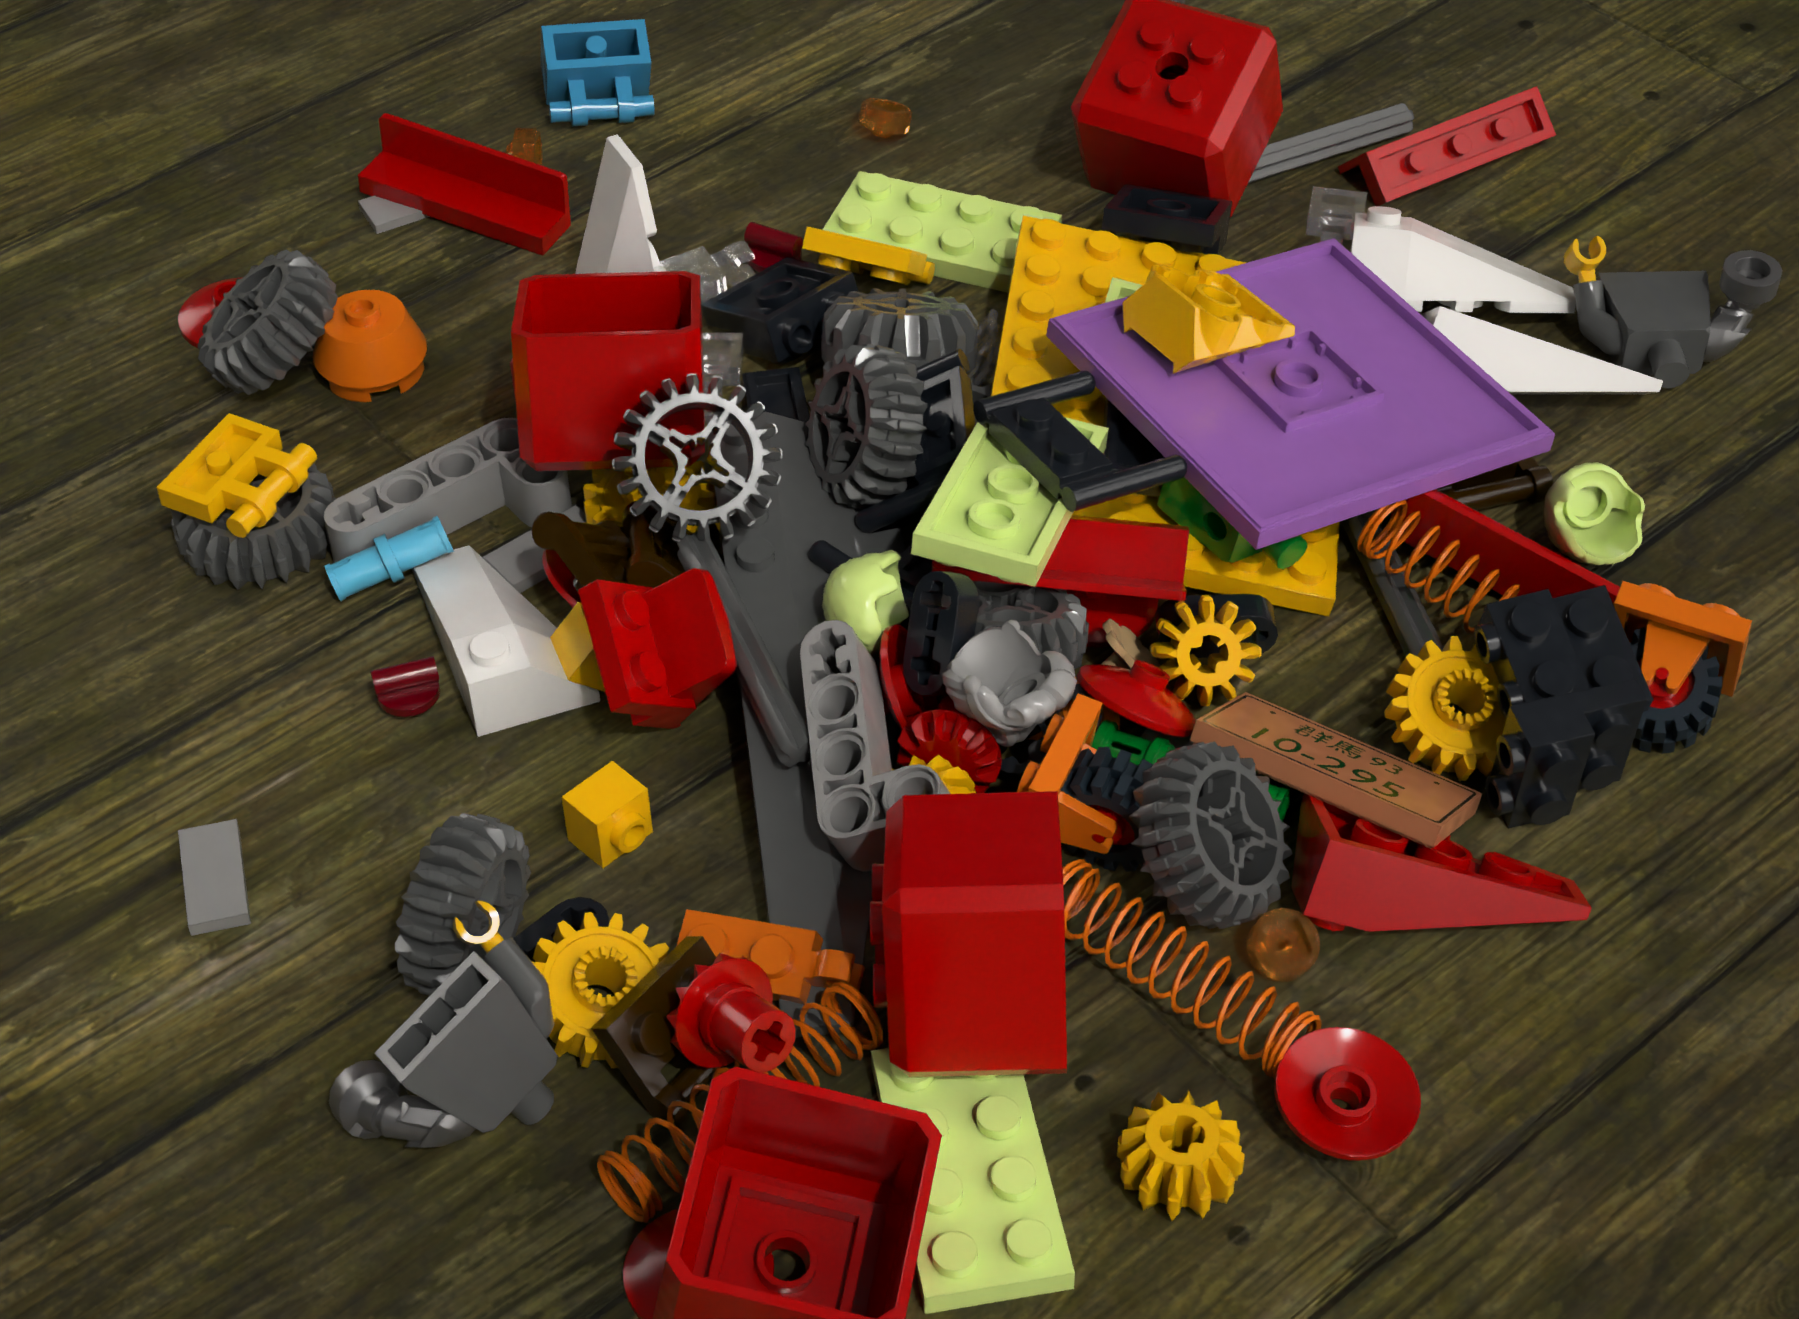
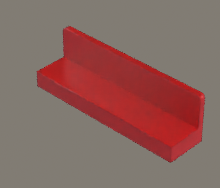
[1337,86,1556,206]
[358,113,571,256]
[1389,489,1620,605]
[932,515,1189,601]

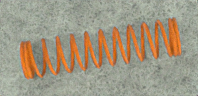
[1357,500,1520,633]
[1063,859,1322,1080]
[597,982,883,1223]

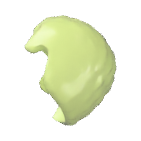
[1543,462,1645,565]
[822,550,909,659]

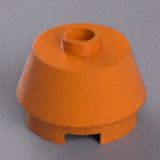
[313,290,427,402]

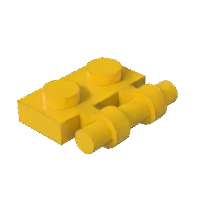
[802,226,935,285]
[156,413,317,538]

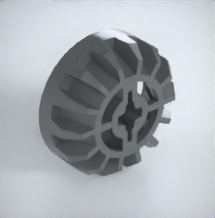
[821,288,978,373]

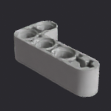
[324,418,572,563]
[800,620,951,872]

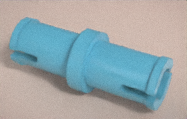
[324,516,454,602]

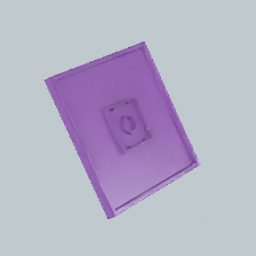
[1046,238,1555,550]

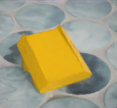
[1122,264,1295,374]

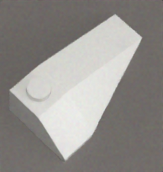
[575,134,666,274]
[1351,206,1576,313]
[1421,306,1663,394]
[412,545,600,737]

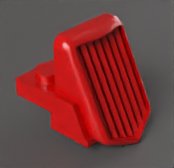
[578,568,737,729]

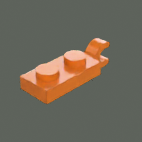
[676,909,865,1004]

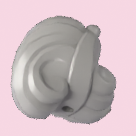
[942,620,1077,747]

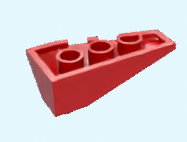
[1291,793,1592,932]

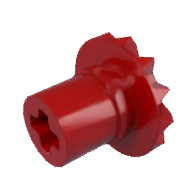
[897,696,1002,793]
[666,953,796,1073]

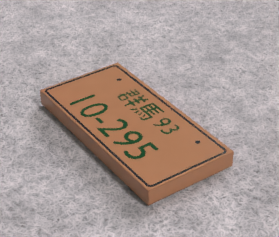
[1190,692,1483,849]

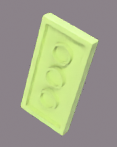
[822,171,1062,293]
[911,417,1109,587]
[871,1048,1075,1314]

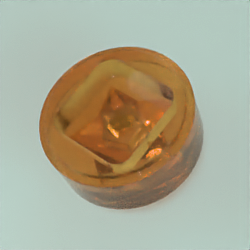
[858,98,912,138]
[505,128,542,165]
[1246,908,1320,982]

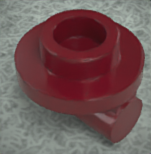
[744,222,803,272]
[370,656,440,717]

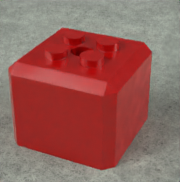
[1071,0,1283,218]
[511,271,705,471]
[870,791,1067,1077]
[653,1066,942,1319]

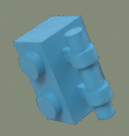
[540,19,655,127]

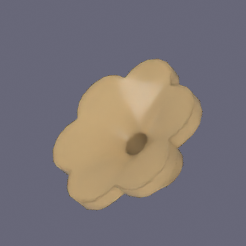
[1101,619,1160,670]

